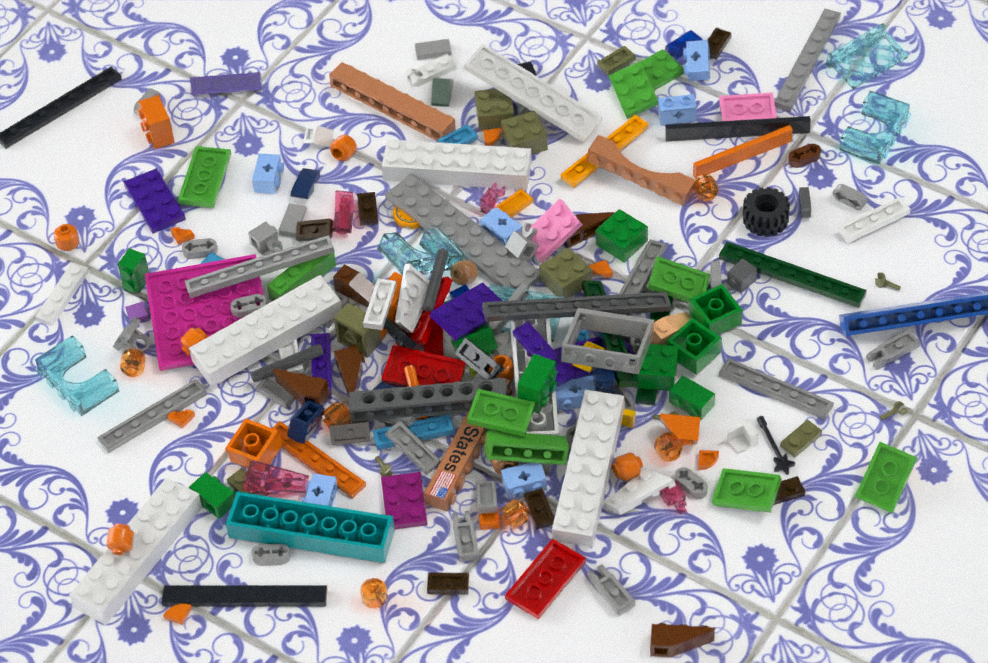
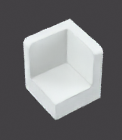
[303,125,334,147]
[727,420,758,454]

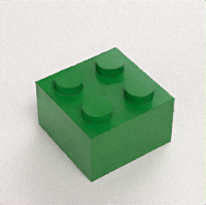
[595,209,648,263]
[689,284,743,335]
[667,318,722,375]
[635,343,679,391]
[517,354,558,414]

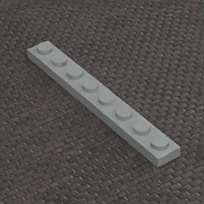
[774,8,841,112]
[185,235,335,298]

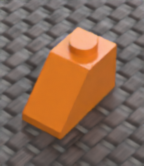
[660,413,700,446]

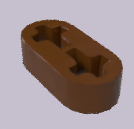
[788,143,821,168]

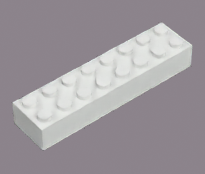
[382,139,532,190]
[189,275,342,387]
[510,318,559,436]
[552,390,625,547]
[69,477,202,625]

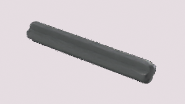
[422,248,449,312]
[250,344,323,382]

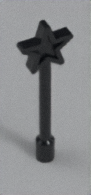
[756,416,795,475]

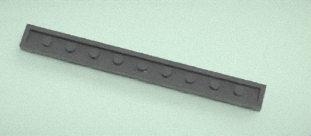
[482,292,671,322]

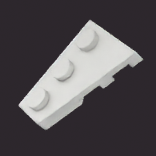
[395,264,429,333]
[605,467,676,515]

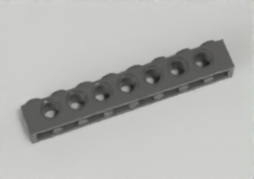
[349,378,508,423]

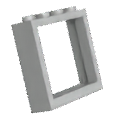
[561,308,654,374]

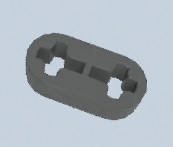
[799,187,811,218]

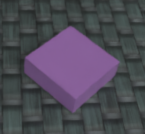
[125,301,149,321]

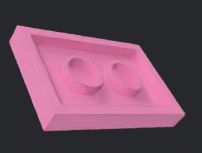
[719,92,777,121]
[530,199,583,263]

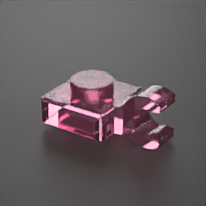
[480,183,506,214]
[659,481,687,515]

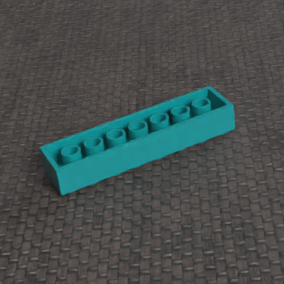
[226,492,395,563]

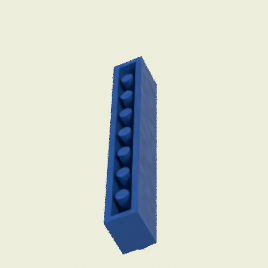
[839,292,988,336]

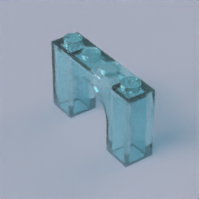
[839,90,911,165]
[377,228,465,276]
[35,335,120,416]

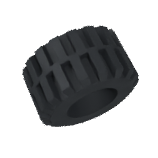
[742,187,790,237]

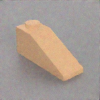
[650,312,692,345]

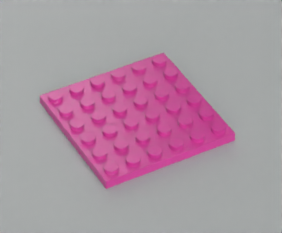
[145,254,264,371]

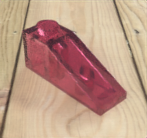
[333,190,354,235]
[243,460,309,495]

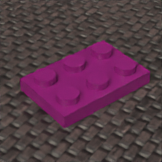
[381,472,428,530]

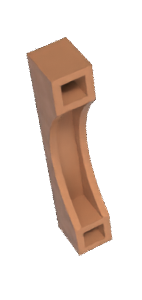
[587,134,696,206]

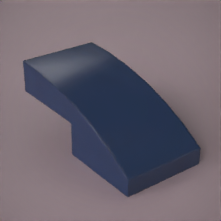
[291,168,320,199]

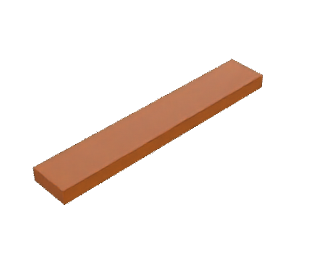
[693,125,793,179]
[273,421,366,499]

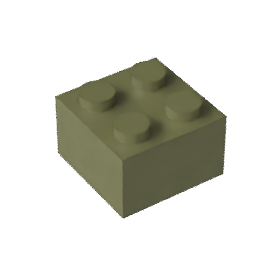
[474,89,514,132]
[501,111,548,155]
[539,248,593,298]
[334,303,381,358]

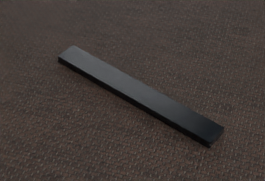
[0,66,122,149]
[665,116,811,141]
[162,585,328,607]

